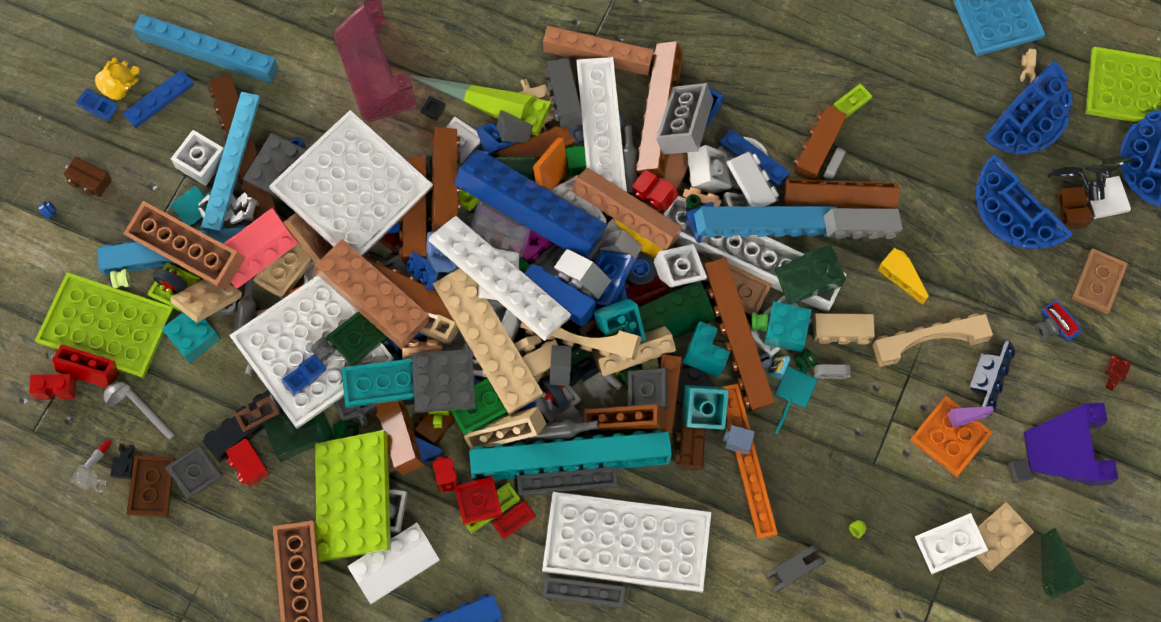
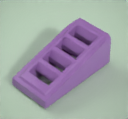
[948,406,994,428]

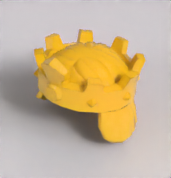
[95,57,140,100]

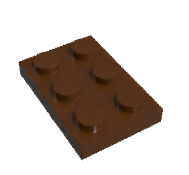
[126,455,176,518]

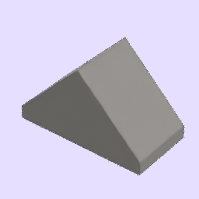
[599,230,642,263]

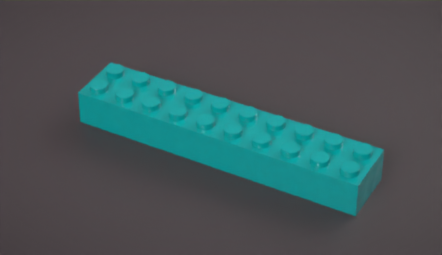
[469,430,672,481]

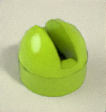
[849,520,866,538]

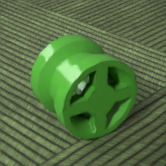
[750,312,768,332]

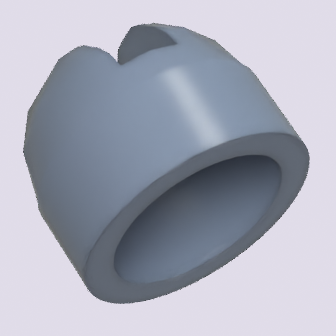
[759,353,772,370]

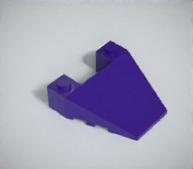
[1024,403,1118,486]

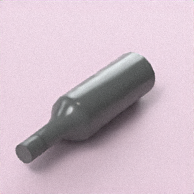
[623,126,640,197]
[233,278,257,349]
[524,419,599,445]

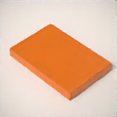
[533,138,568,191]

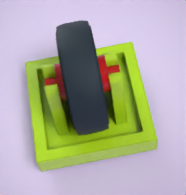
[147,262,201,313]

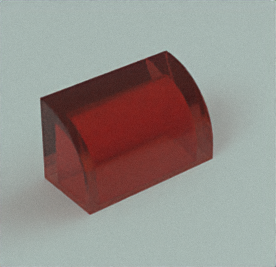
[625,276,669,308]

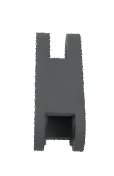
[765,545,826,593]

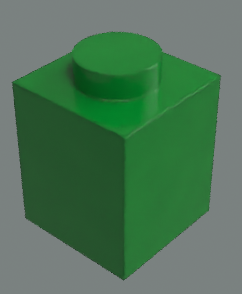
[565,145,586,176]

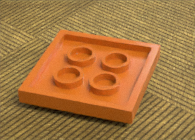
[910,396,993,478]

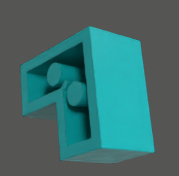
[593,298,646,342]
[682,321,730,378]

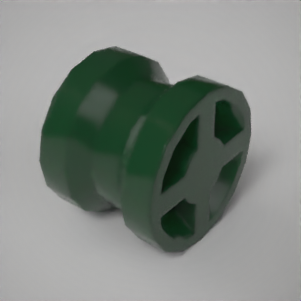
[793,349,818,373]

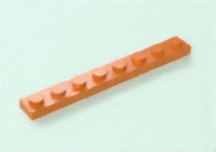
[723,384,778,540]

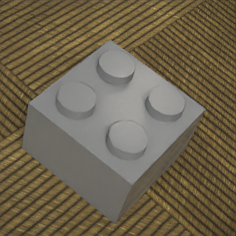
[554,249,611,299]

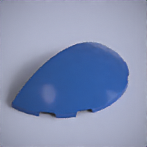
[984,60,1072,155]
[1120,109,1161,207]
[976,154,1073,249]

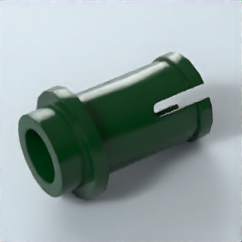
[686,194,701,212]

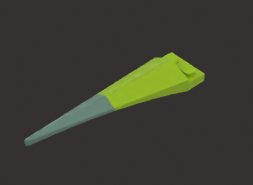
[410,75,552,136]

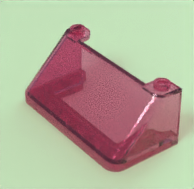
[333,0,417,122]

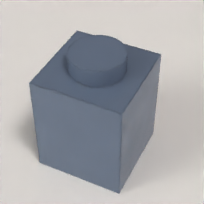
[723,425,755,455]

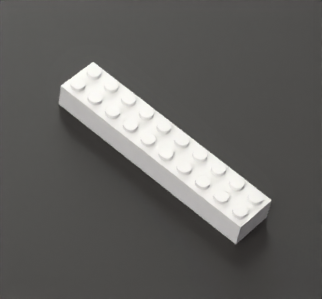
[663,196,847,313]

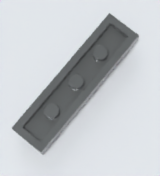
[542,577,625,608]

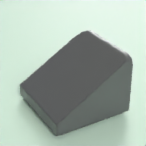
[1008,460,1033,483]

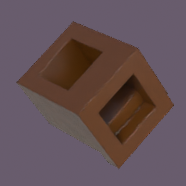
[577,319,604,338]

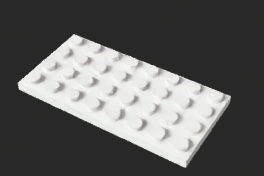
[542,492,711,593]

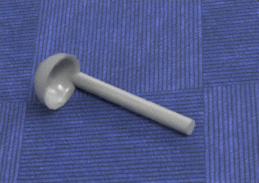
[104,382,175,440]

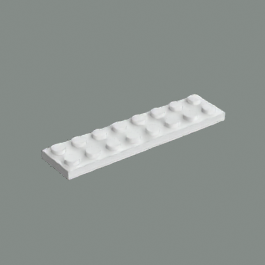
[577,57,627,192]
[429,216,571,341]

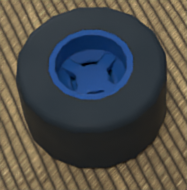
[625,253,657,290]

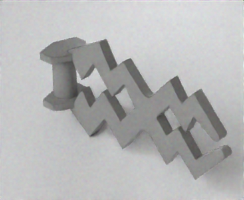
[198,192,259,224]

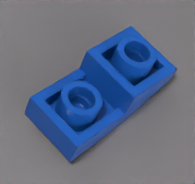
[407,252,437,290]

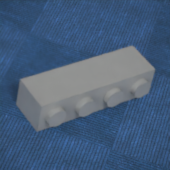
[823,208,903,239]

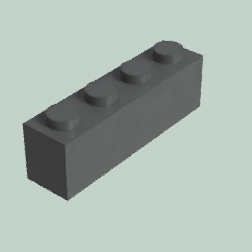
[544,58,582,128]

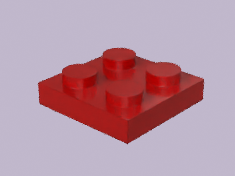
[454,476,503,526]

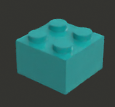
[764,301,812,352]
[162,313,221,364]
[681,385,729,429]

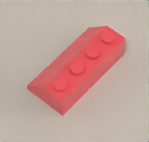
[224,208,298,289]

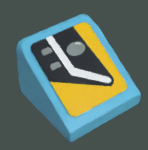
[768,356,790,380]

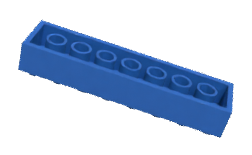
[454,149,608,259]

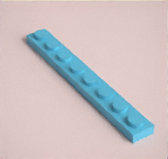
[201,92,261,233]

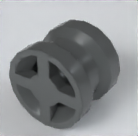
[1035,317,1059,341]
[310,337,336,362]

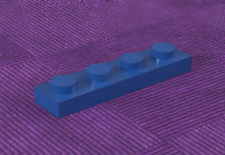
[123,70,194,129]
[719,129,790,188]

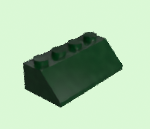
[639,281,716,339]

